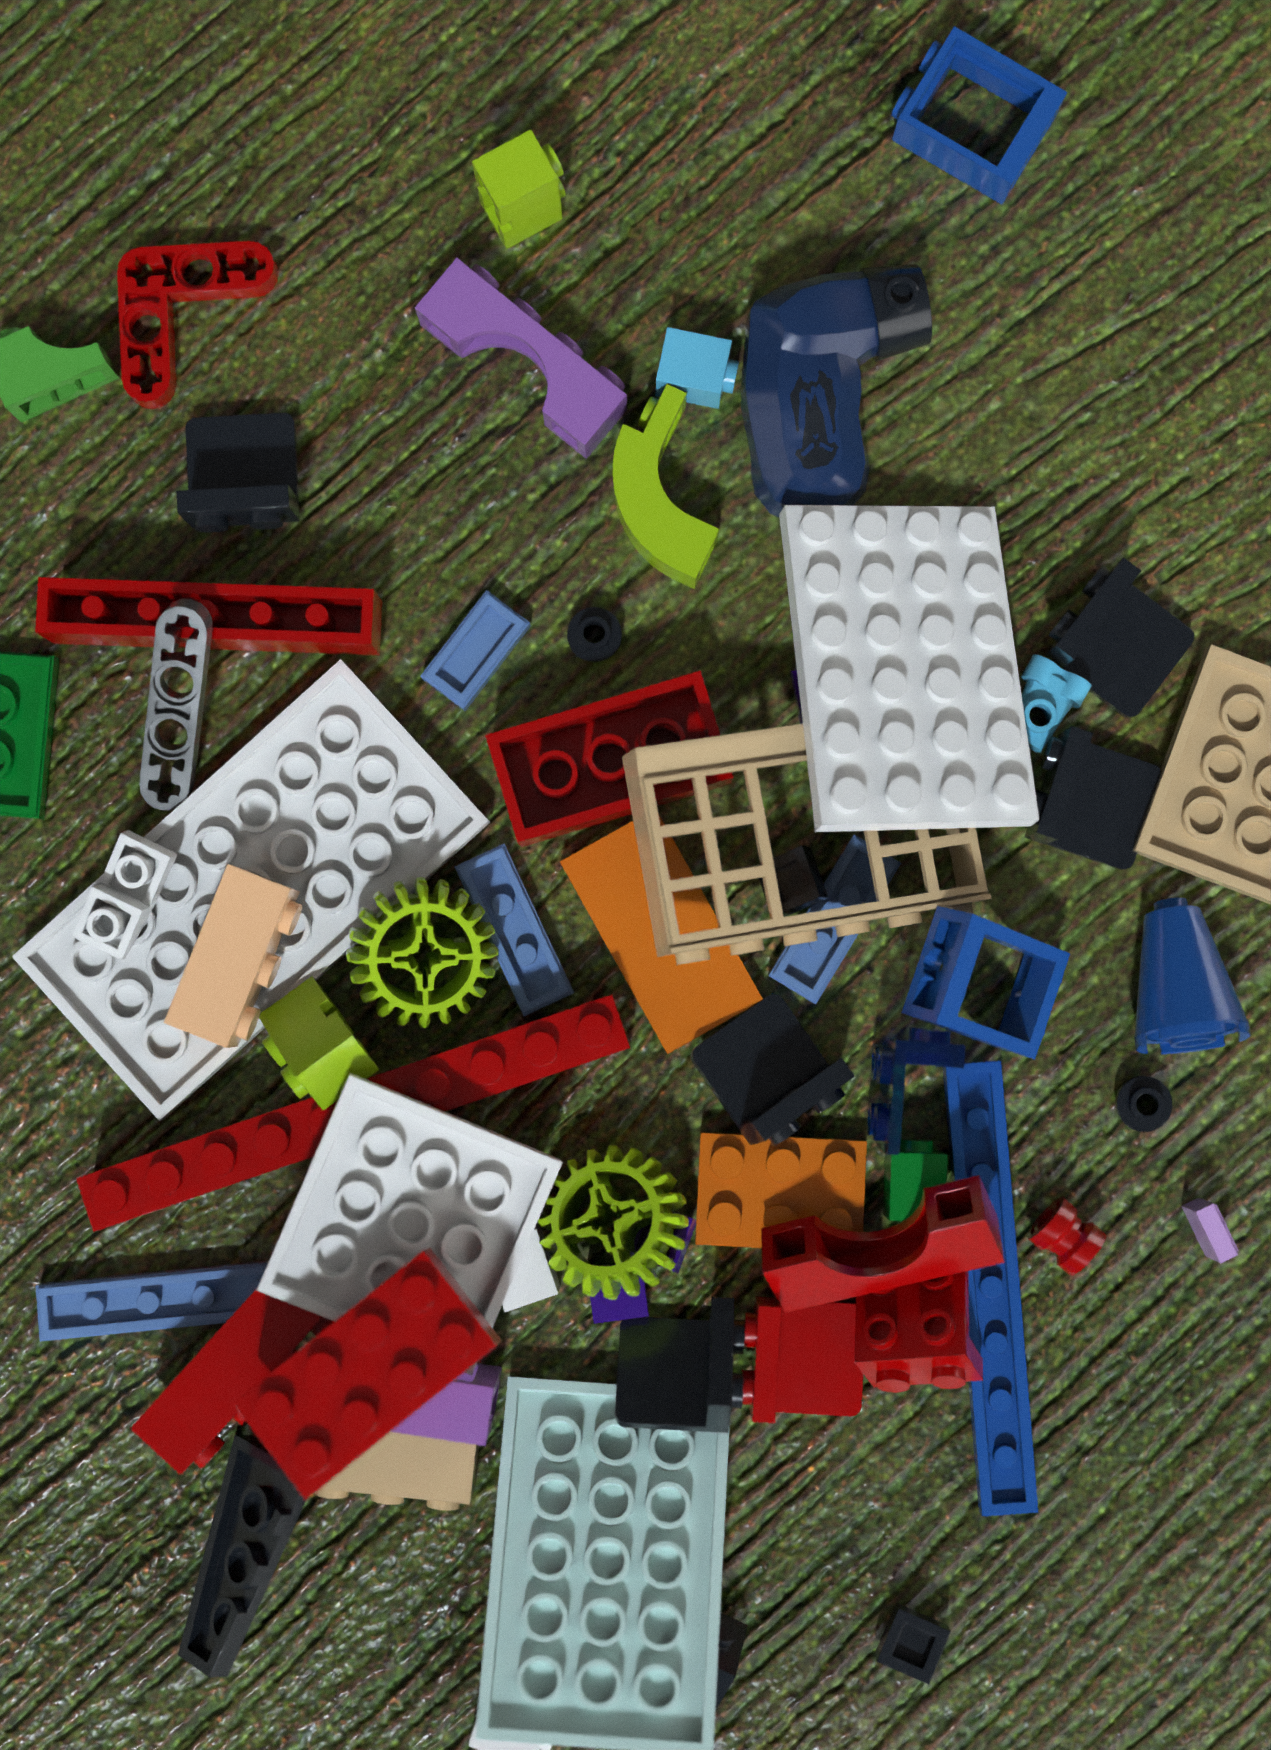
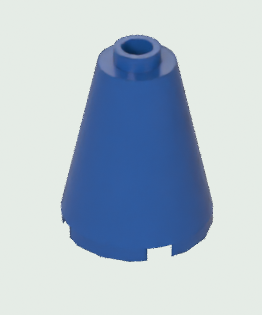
[1134,898,1251,1054]

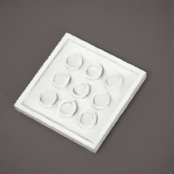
[257,1073,562,1375]

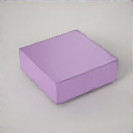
[1181,1198,1239,1263]

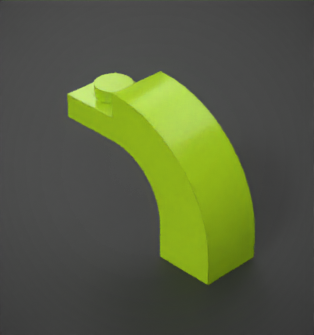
[613,384,720,589]

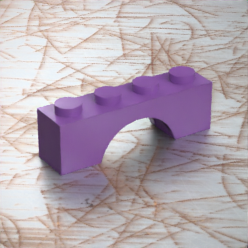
[415,258,627,459]

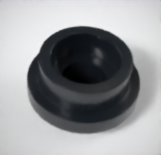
[567,607,622,663]
[1115,1076,1172,1132]

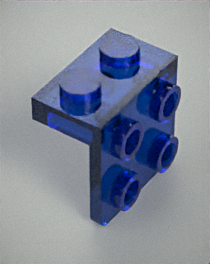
[867,1027,966,1155]

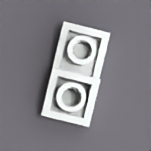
[72,830,178,960]

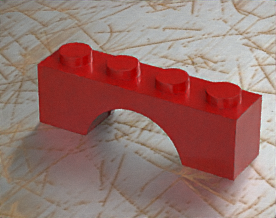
[761,1175,1004,1313]

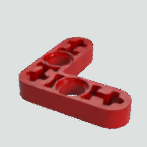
[117,241,279,409]

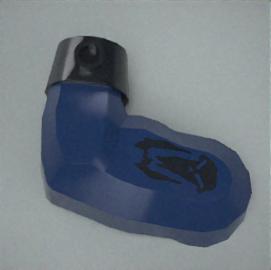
[740,264,932,517]

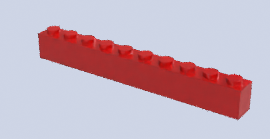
[76,994,631,1232]

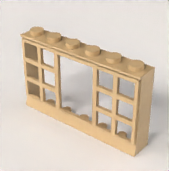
[622,724,992,965]

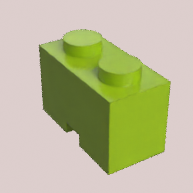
[472,129,566,250]
[259,976,379,1111]

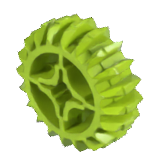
[346,877,498,1029]
[537,1145,689,1300]

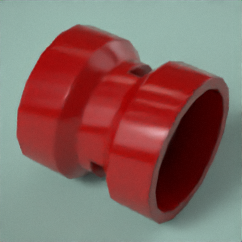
[1027,1196,1107,1276]

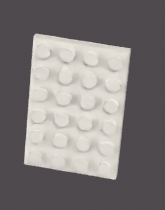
[779,505,1039,832]

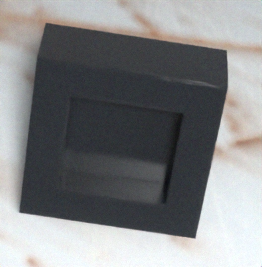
[757,845,828,917]
[874,1602,951,1684]

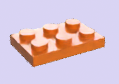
[695,1131,867,1248]

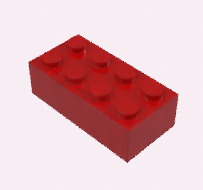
[485,670,734,847]
[233,1248,501,1501]

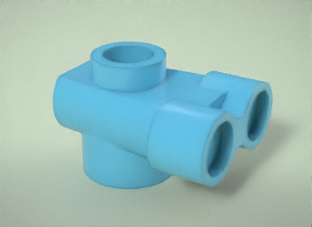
[1021,654,1092,753]

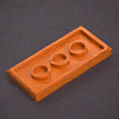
[560,813,763,1054]

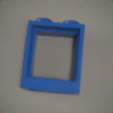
[891,26,1068,205]
[901,906,1070,1059]

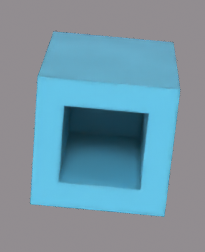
[656,327,739,409]

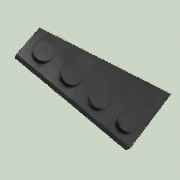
[178,1435,306,1678]

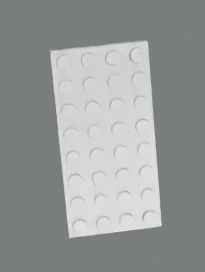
[12,659,490,1121]

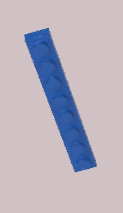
[942,1060,1038,1517]

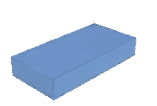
[420,590,531,711]

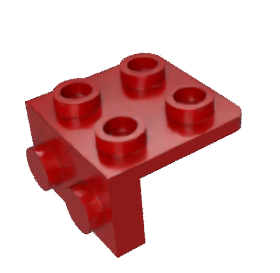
[855,1271,983,1393]
[741,1296,863,1423]

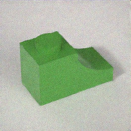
[0,326,119,423]

